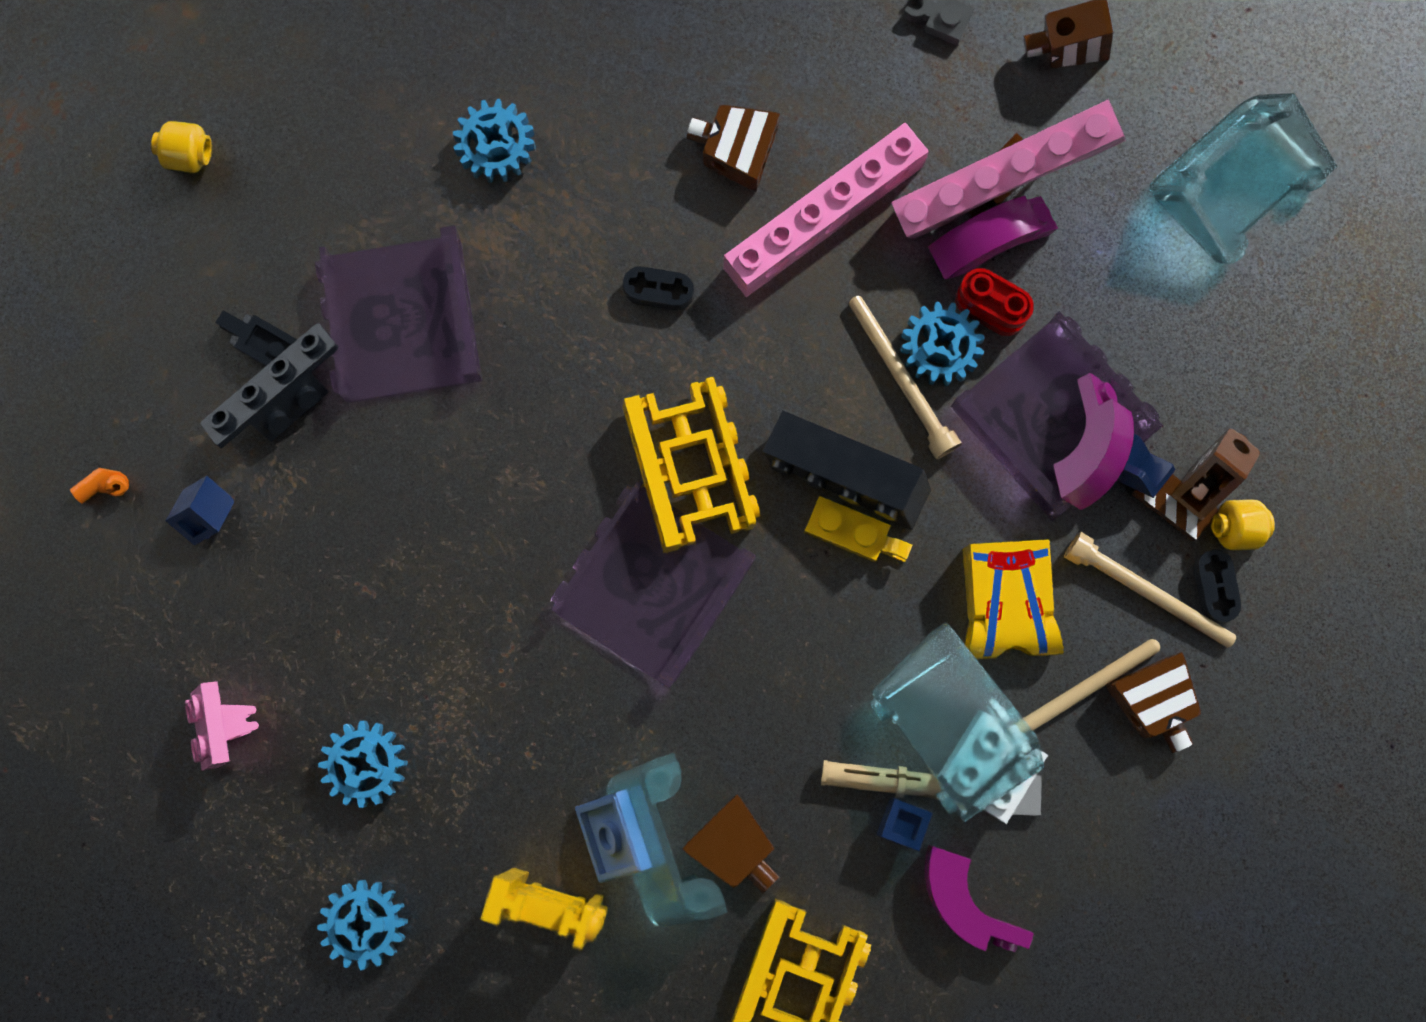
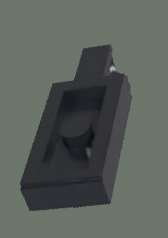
[215,310,297,366]

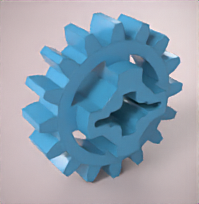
[453,99,536,183]
[900,302,985,386]
[318,721,408,808]
[317,880,408,970]

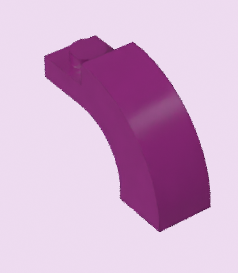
[928,195,1058,280]
[1053,373,1134,510]
[924,845,1034,952]

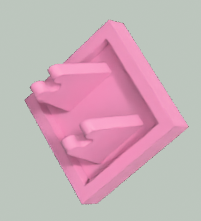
[185,681,259,771]

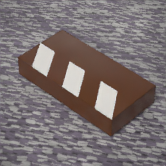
[1131,474,1218,541]

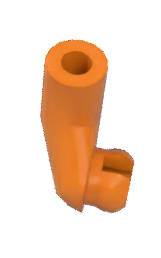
[70,468,129,504]

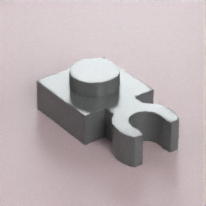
[903,0,974,46]

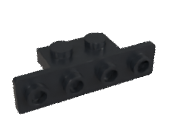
[201,323,339,448]

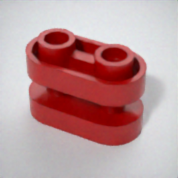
[955,268,1034,336]

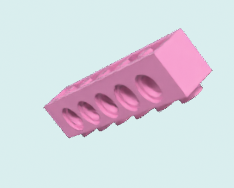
[724,122,929,297]

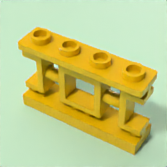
[622,377,760,553]
[481,868,609,950]
[731,899,871,1022]

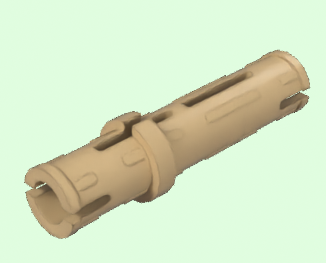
[821,760,942,800]

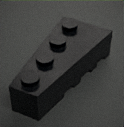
[762,410,932,530]

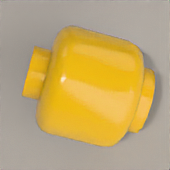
[151,121,212,173]
[1211,499,1275,550]

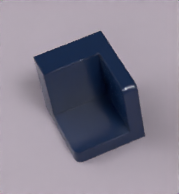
[1117,434,1175,498]
[165,476,234,545]
[877,798,933,851]

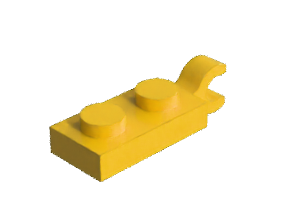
[804,496,913,563]

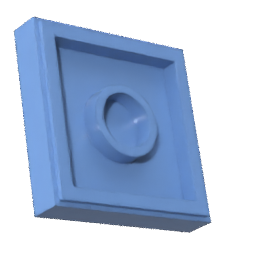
[575,789,652,883]

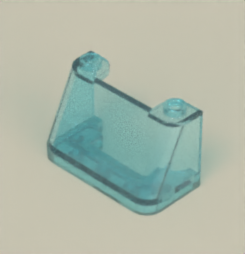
[1149,93,1338,264]
[869,623,1044,822]
[606,753,728,927]

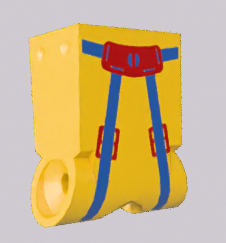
[963,540,1064,660]

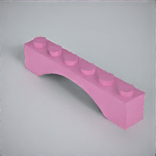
[891,99,1126,240]

